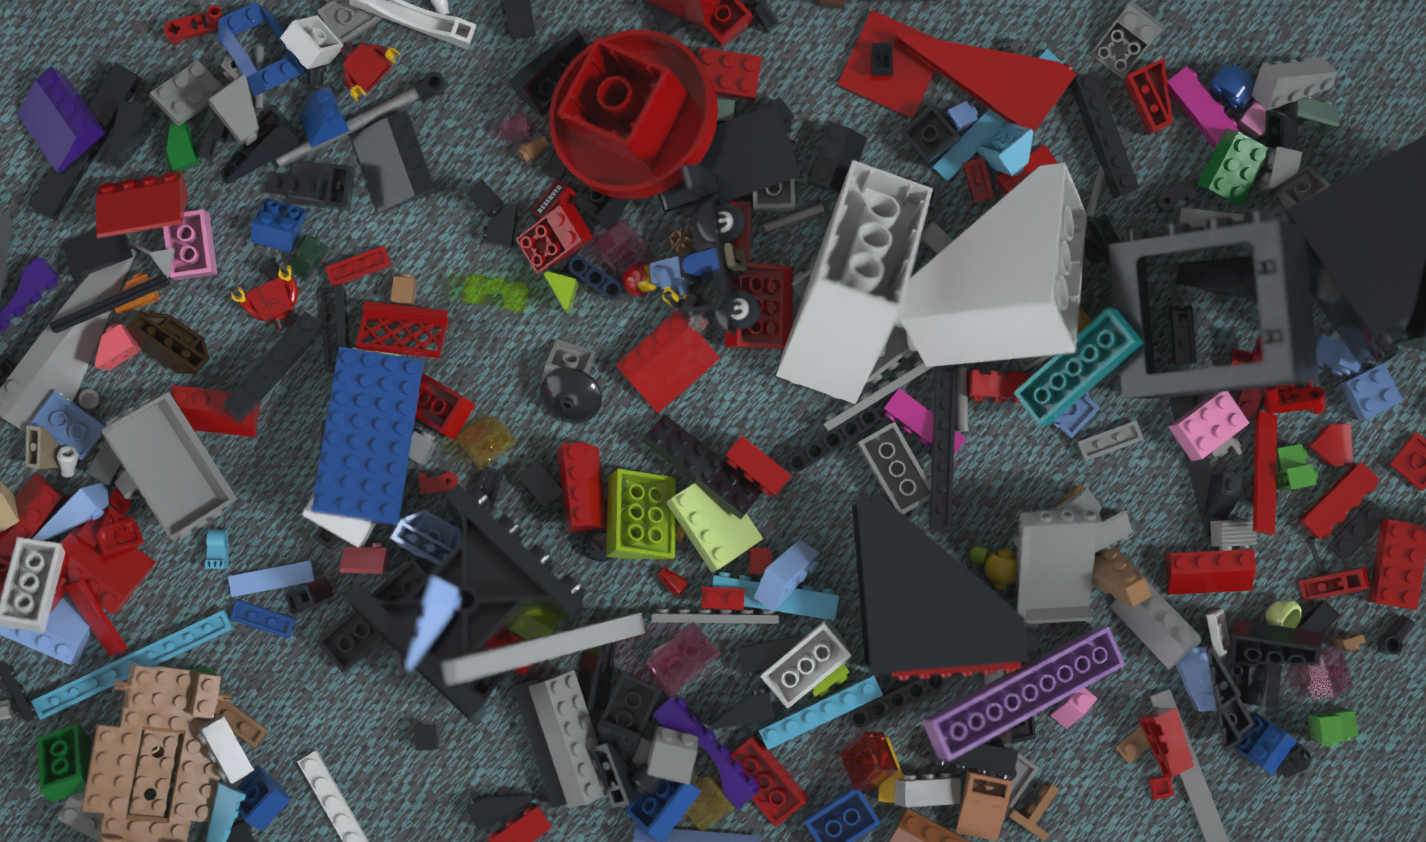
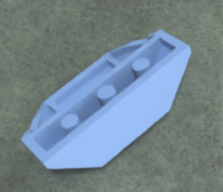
[390,509,463,566]

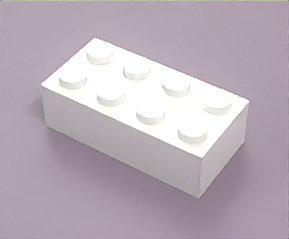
[0,538,65,633]

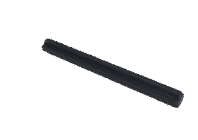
[50,274,170,333]

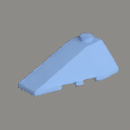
[32,482,109,541]

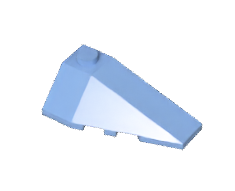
[406,576,462,672]

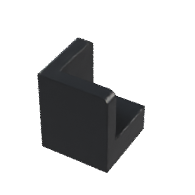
[415,723,439,751]

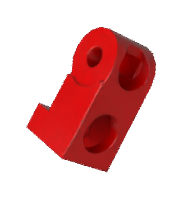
[418,472,459,495]

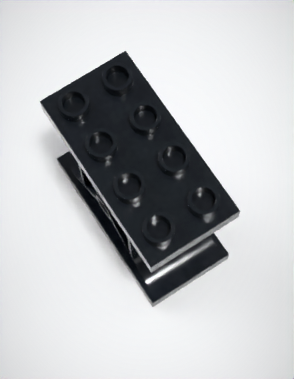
[345,483,585,726]

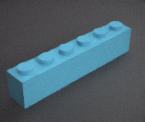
[712,572,839,620]
[758,674,883,750]

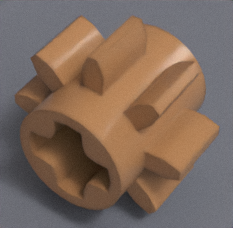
[670,227,694,255]

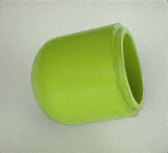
[969,547,990,565]

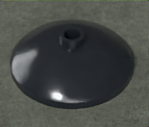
[540,367,602,424]

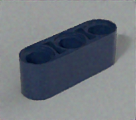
[569,256,622,301]

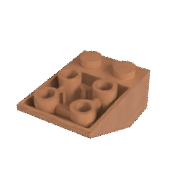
[955,770,1013,841]

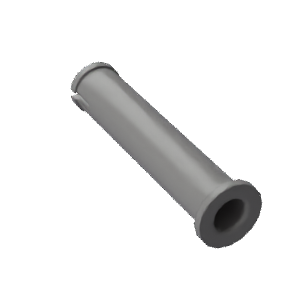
[955,368,969,432]

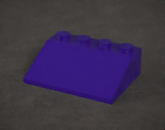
[17,66,106,173]

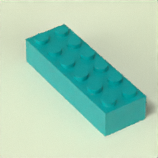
[1014,308,1144,426]

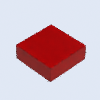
[108,488,135,515]
[1148,775,1174,800]

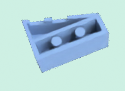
[754,539,820,612]
[1176,645,1217,712]

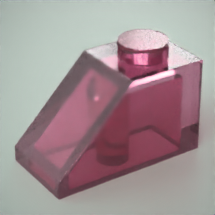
[500,113,530,142]

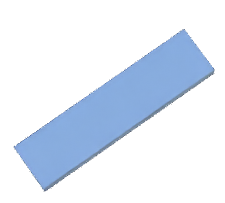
[228,560,316,597]

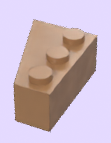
[1091,546,1152,607]

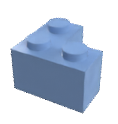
[1315,334,1361,377]

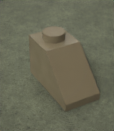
[25,425,61,469]

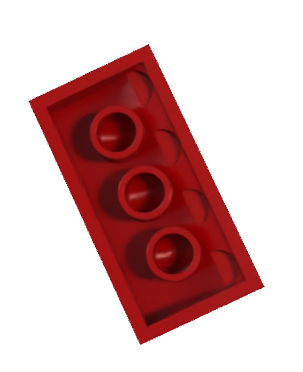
[730,733,809,827]

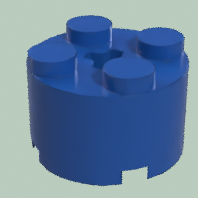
[1209,62,1256,111]

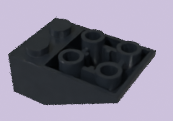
[288,162,356,211]

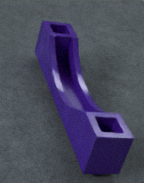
[0,257,61,332]
[653,694,760,810]

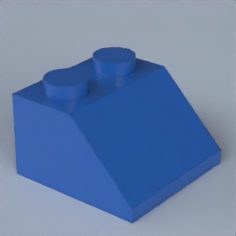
[299,86,350,148]
[237,766,291,831]

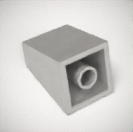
[209,74,259,145]

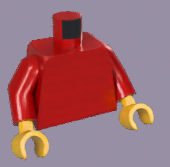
[340,43,401,102]

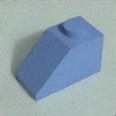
[944,101,978,133]

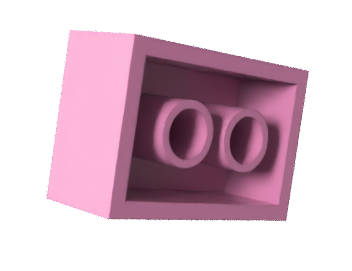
[163,209,218,280]
[1168,391,1249,461]

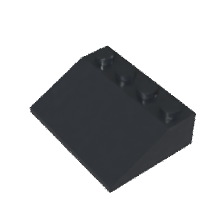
[351,110,438,213]

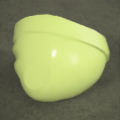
[1265,599,1302,628]

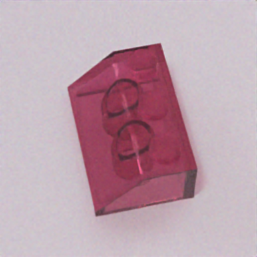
[646,622,721,698]

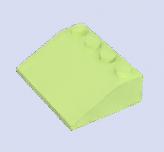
[666,483,763,573]

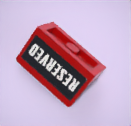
[531,179,576,219]

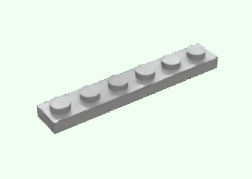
[823,359,934,432]
[652,609,779,624]

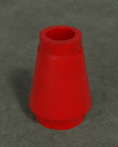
[657,567,689,597]

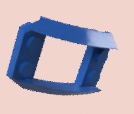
[217,2,308,97]

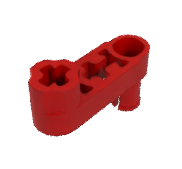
[164,5,223,46]
[1264,386,1326,414]

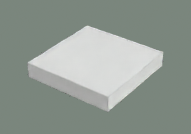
[1206,609,1231,656]

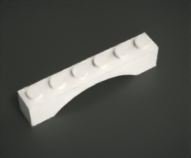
[349,0,476,50]

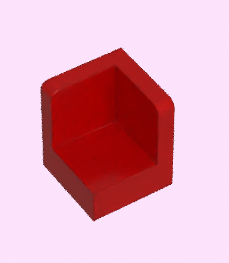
[750,548,771,574]

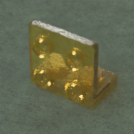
[685,773,735,831]

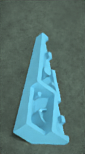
[205,781,246,842]

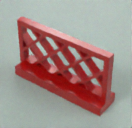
[356,301,449,358]

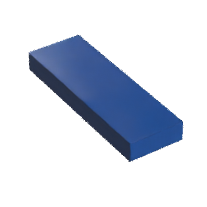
[229,599,297,639]

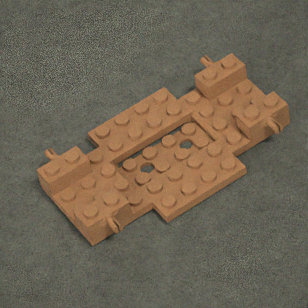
[81,663,232,842]

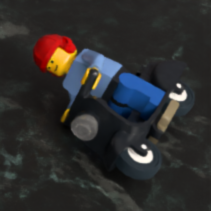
[622,193,760,335]

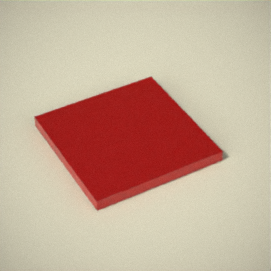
[837,10,938,120]

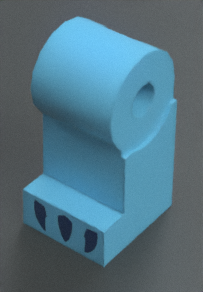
[205,530,229,569]

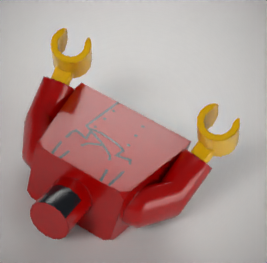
[231,265,299,330]

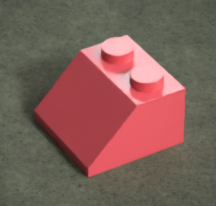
[94,324,142,371]
[340,543,390,574]

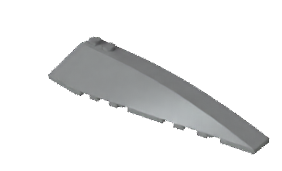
[0,248,137,433]

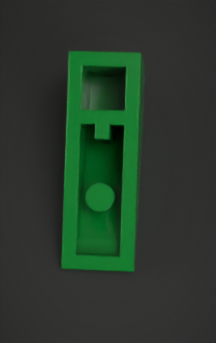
[166,120,201,173]

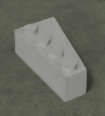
[1251,57,1338,111]

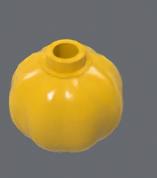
[984,549,1017,589]

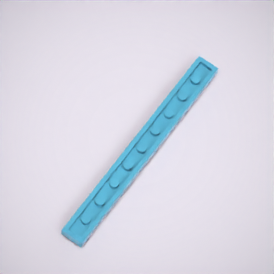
[31,610,234,720]

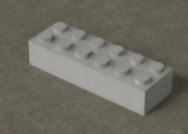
[528,670,607,808]

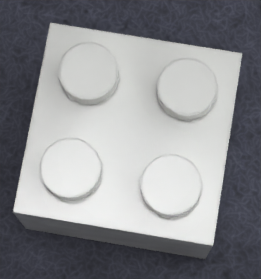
[280,15,344,69]

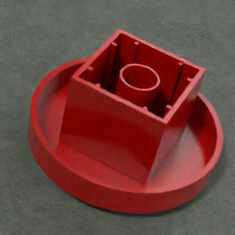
[549,30,718,199]

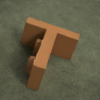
[1008,782,1059,841]

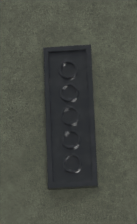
[642,414,762,520]

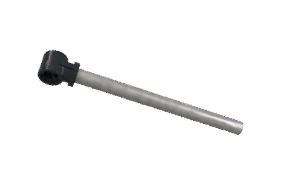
[276,72,447,168]

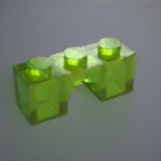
[462,274,530,314]

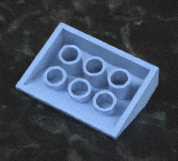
[0,592,92,665]

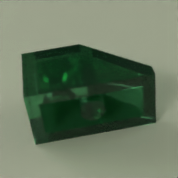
[291,233,331,282]

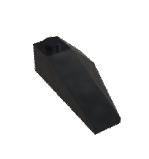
[509,29,588,117]
[221,105,300,185]

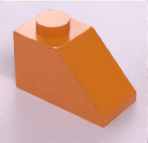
[115,273,160,315]

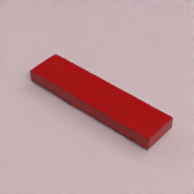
[64,579,127,656]

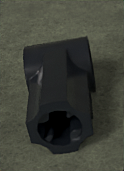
[1377,615,1417,655]

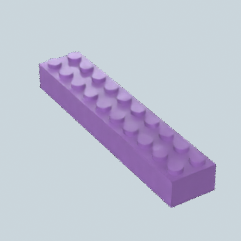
[921,626,1125,761]

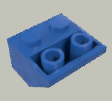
[251,198,306,253]
[1233,712,1297,775]

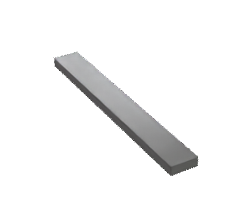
[1149,689,1229,842]

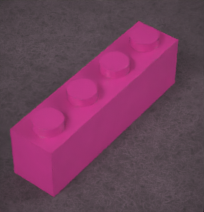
[1167,66,1239,149]
[883,388,966,455]

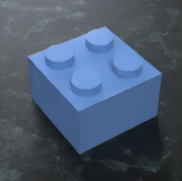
[1339,363,1403,421]

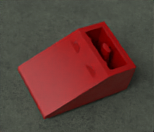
[516,203,594,274]

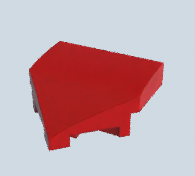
[1307,424,1353,466]
[95,507,144,557]

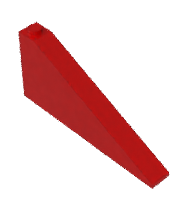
[895,33,1076,133]

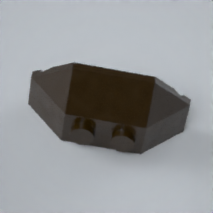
[127,312,210,374]

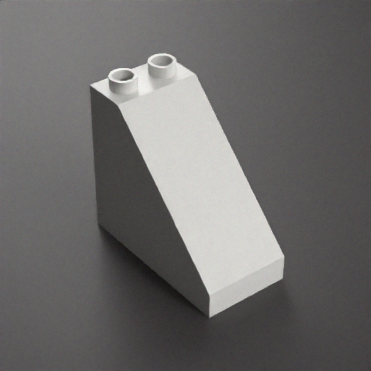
[776,160,933,404]
[895,163,1087,367]

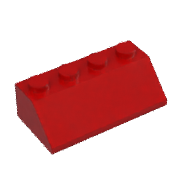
[171,385,260,437]
[557,443,607,532]
[0,472,69,563]
[1165,549,1256,595]

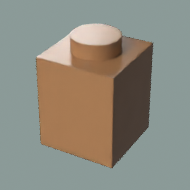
[391,273,417,306]

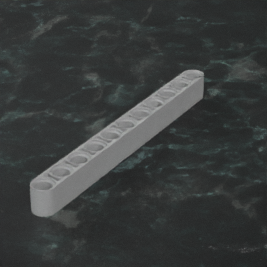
[441,612,645,685]

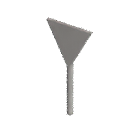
[129,240,175,278]

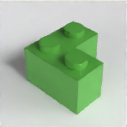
[1276,444,1318,490]
[1307,709,1358,746]

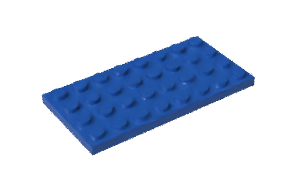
[311,347,424,526]

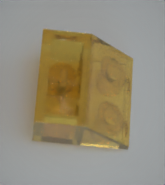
[455,414,516,471]

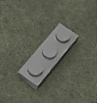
[1076,420,1144,462]

